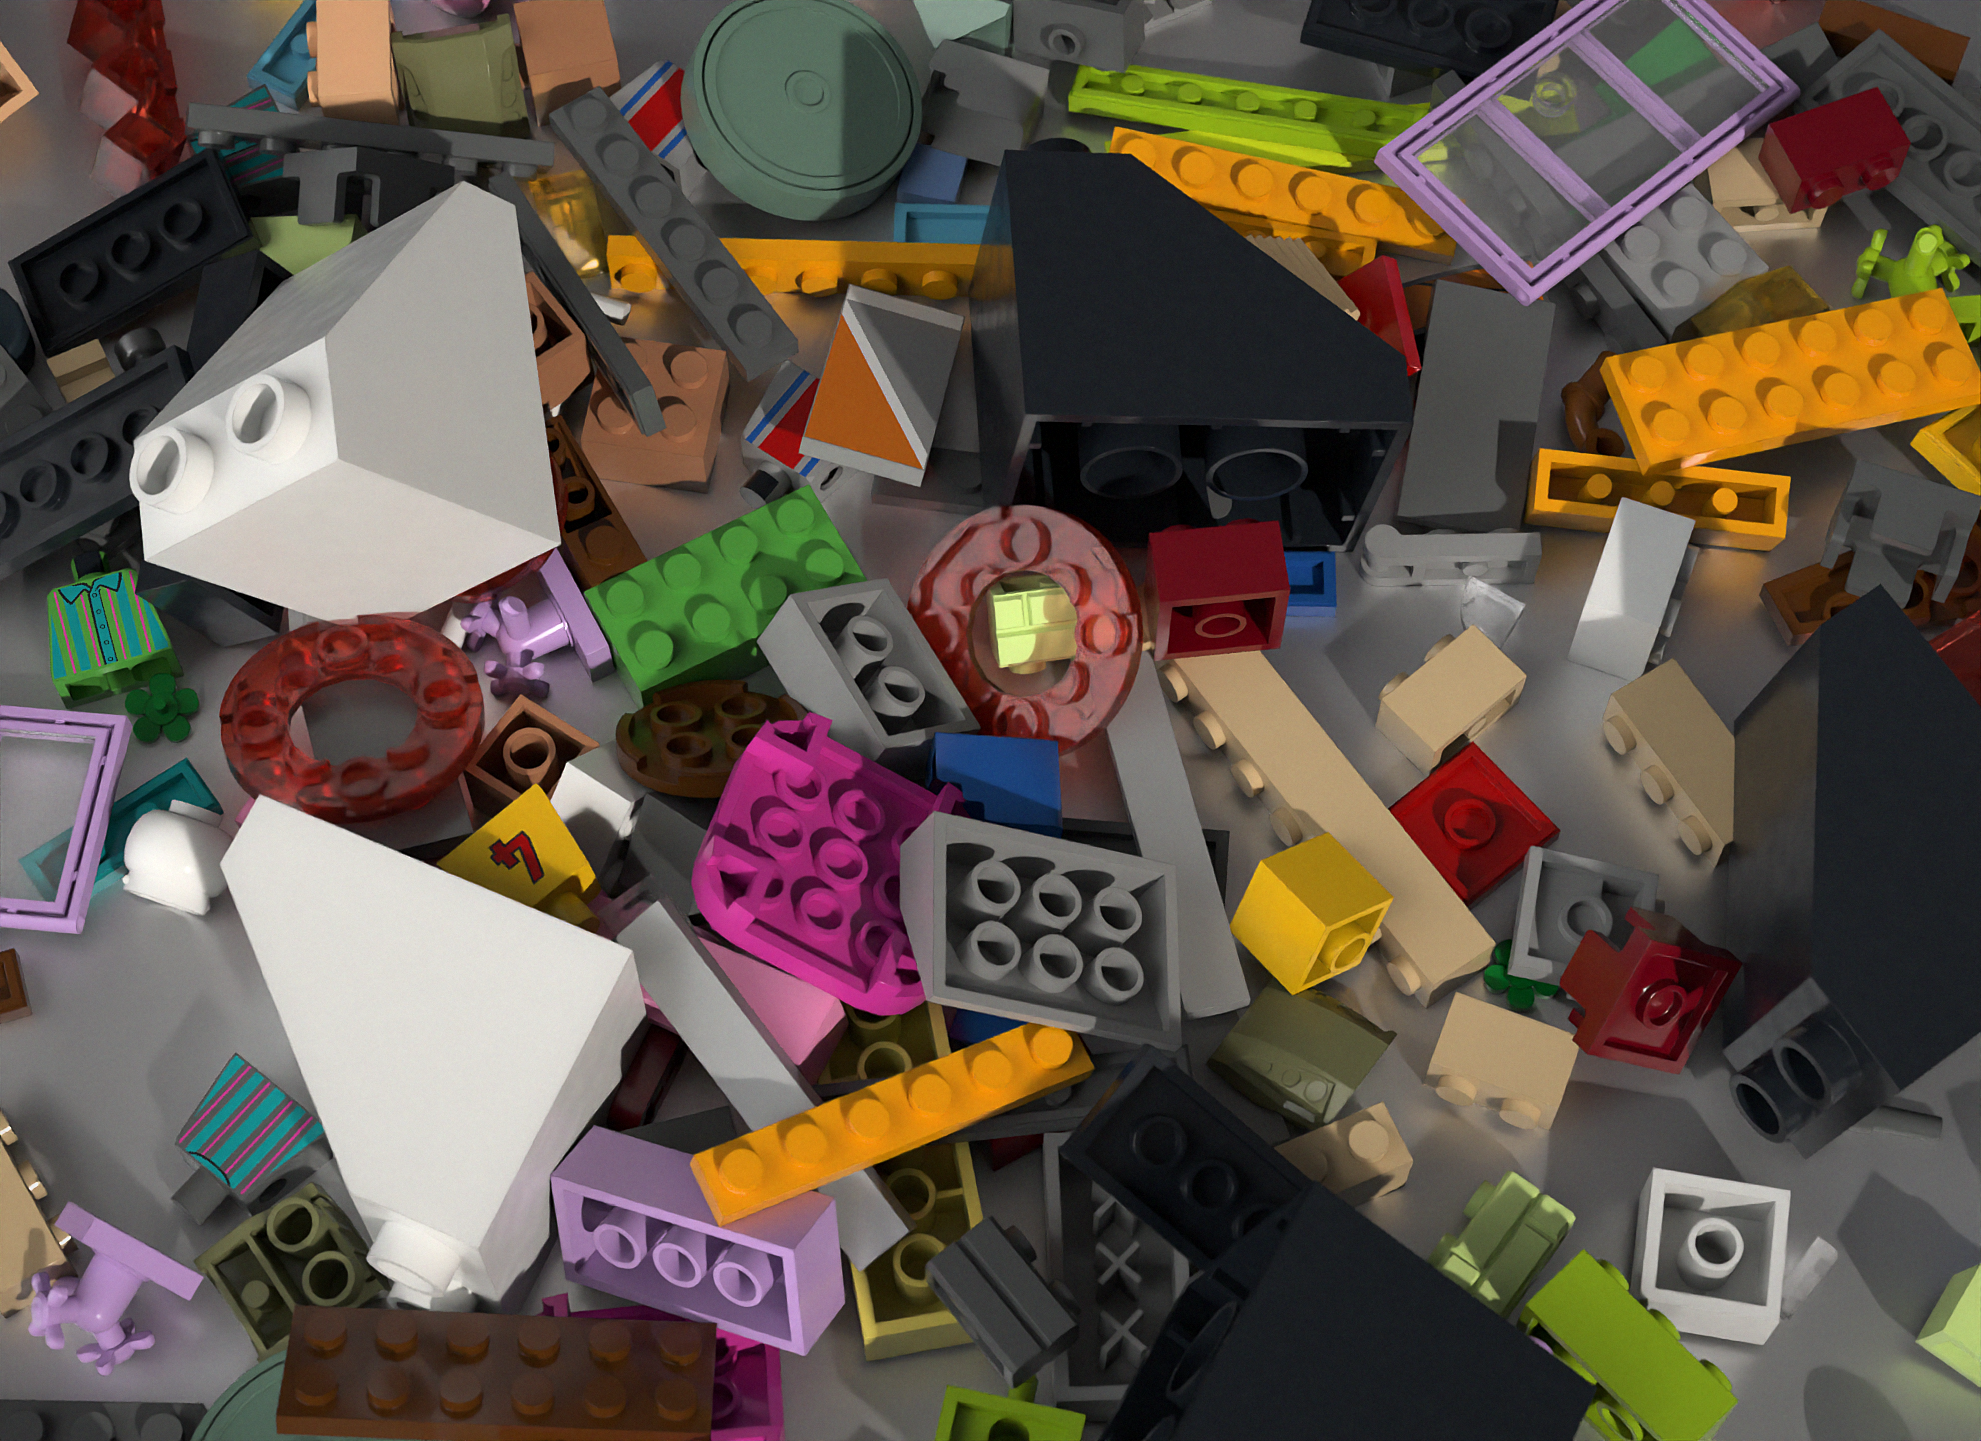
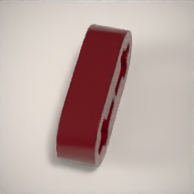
[607,1023,689,1132]

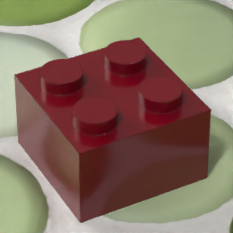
[1144,518,1290,661]

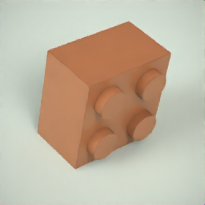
[580,337,731,494]

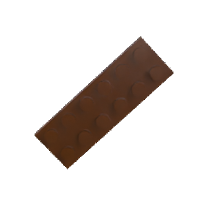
[276,1305,717,1441]

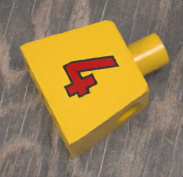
[437,783,602,934]

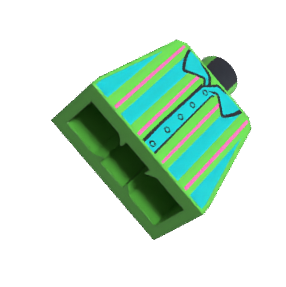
[47,551,184,709]

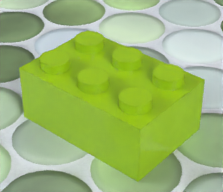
[1515,1249,1739,1441]

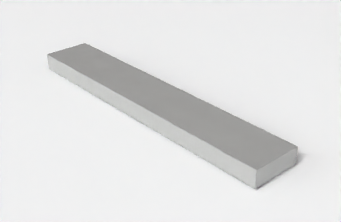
[1088,650,1250,1022]
[611,897,918,1272]

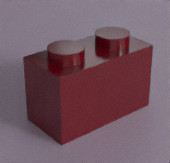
[1758,86,1911,214]

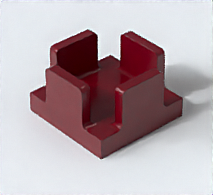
[1559,906,1743,1075]

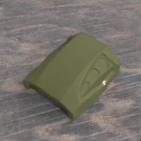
[390,13,531,139]
[1205,977,1398,1131]
[193,1182,391,1363]

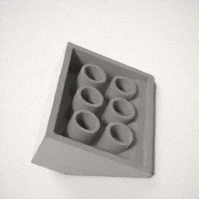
[900,811,1182,1052]

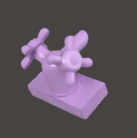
[460,547,615,697]
[28,1201,204,1376]

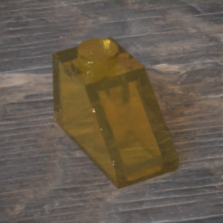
[1690,265,1830,339]

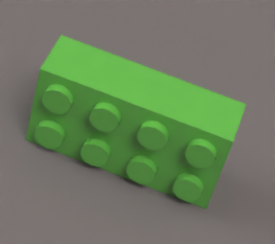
[584,484,867,710]

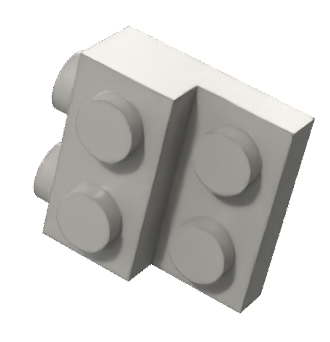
[1507,846,1665,1001]

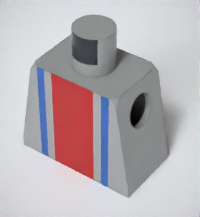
[609,60,707,198]
[740,359,859,509]

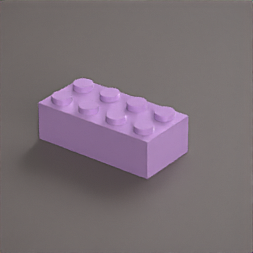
[550,1126,845,1356]

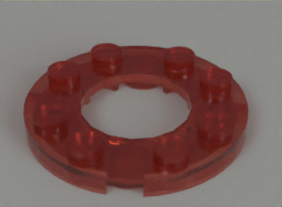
[907,505,1143,757]
[219,615,485,825]

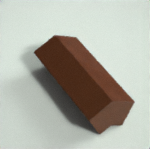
[1818,0,1970,87]

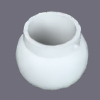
[123,800,233,916]

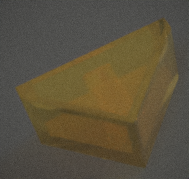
[528,169,609,279]

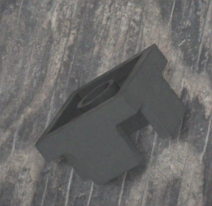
[283,146,456,227]
[1820,459,1981,609]

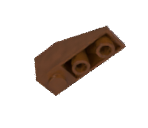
[545,414,648,602]

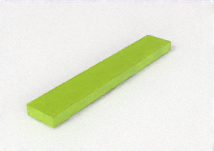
[1068,64,1428,158]

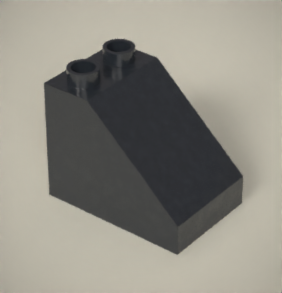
[968,138,1414,552]
[1722,584,1981,1160]
[1098,1180,1598,1441]

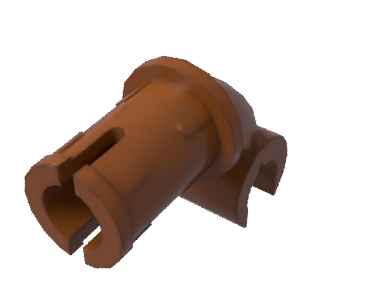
[1561,351,1626,457]

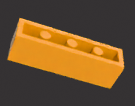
[1523,448,1791,552]

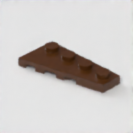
[1759,509,1981,647]

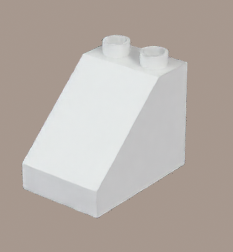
[130,180,561,636]
[220,794,650,1315]

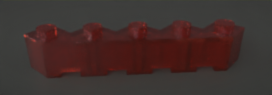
[66,0,187,198]

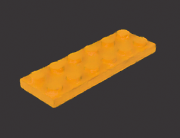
[1600,288,1981,477]

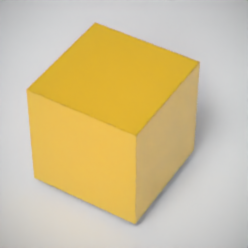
[1229,832,1394,995]

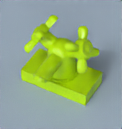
[1851,224,1981,348]
[934,1374,1086,1441]

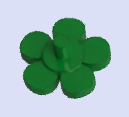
[125,673,200,744]
[1483,939,1559,1012]

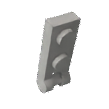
[1359,524,1542,586]

